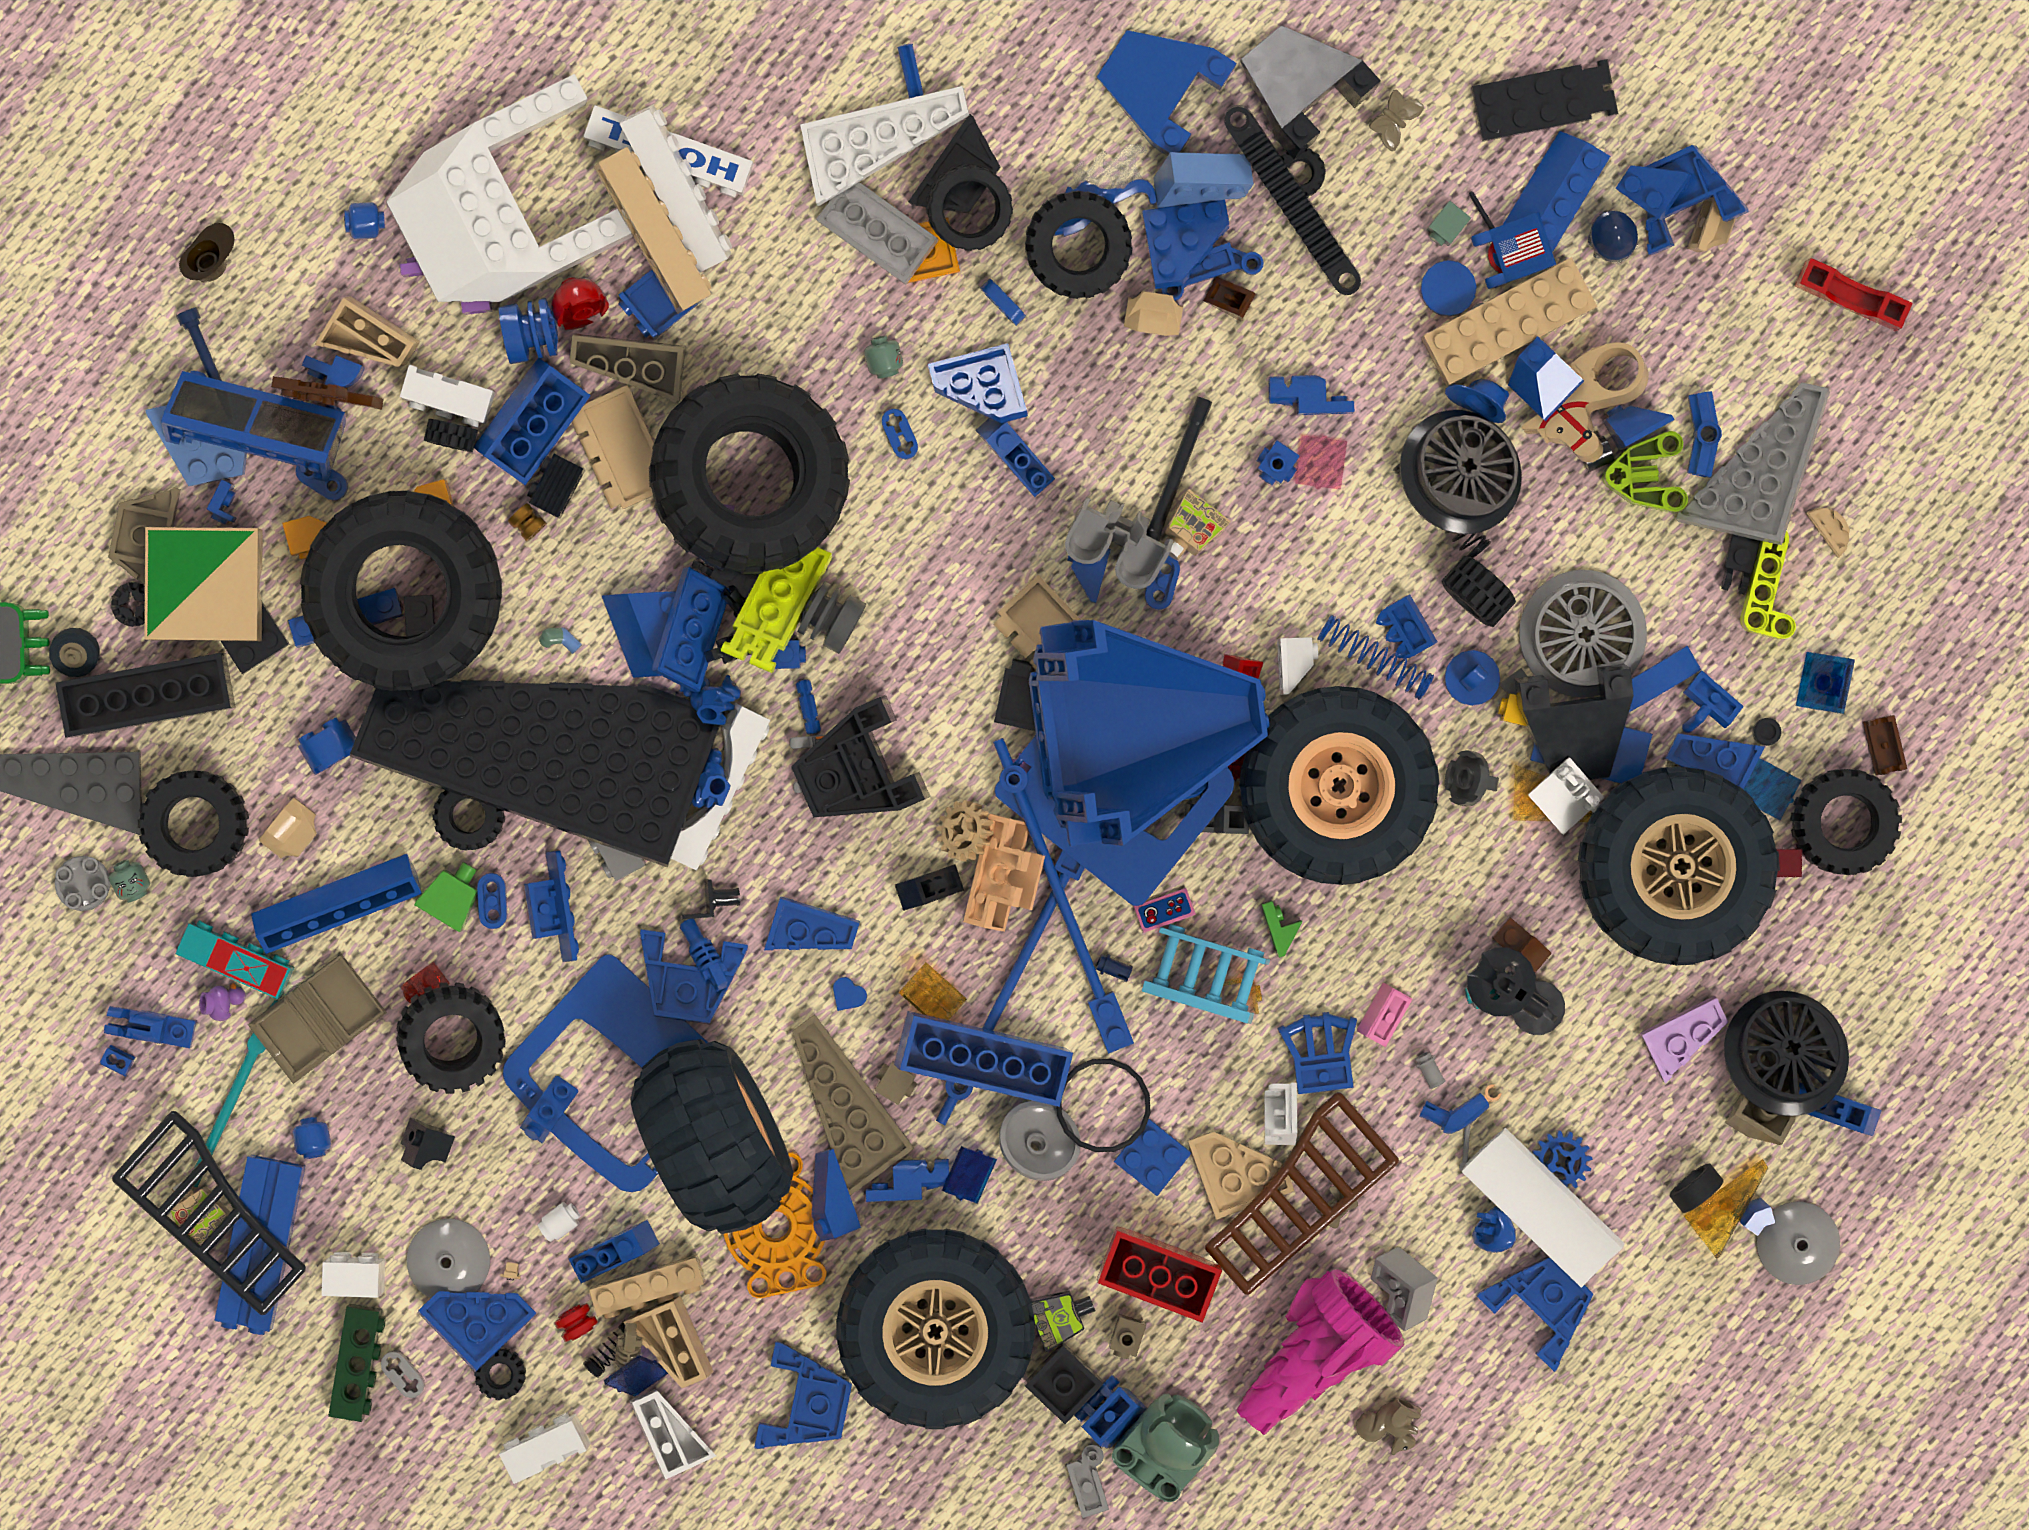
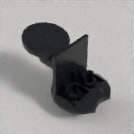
[1467,947,1565,1035]

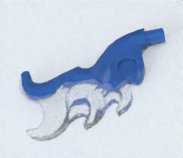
[1054,144,1156,237]

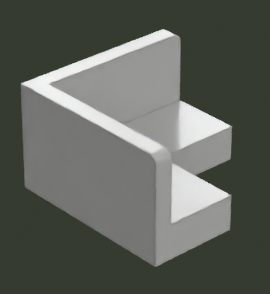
[1371,1247,1438,1331]

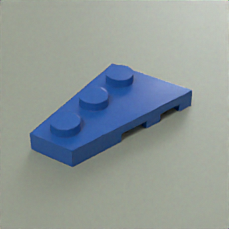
[1665,733,1765,790]
[764,897,860,951]

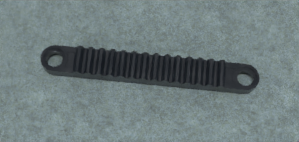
[1224,105,1361,295]

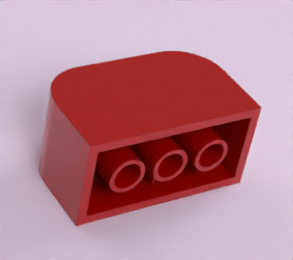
[1097,1226,1223,1323]

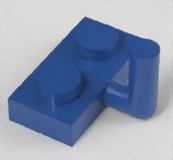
[1682,670,1744,733]

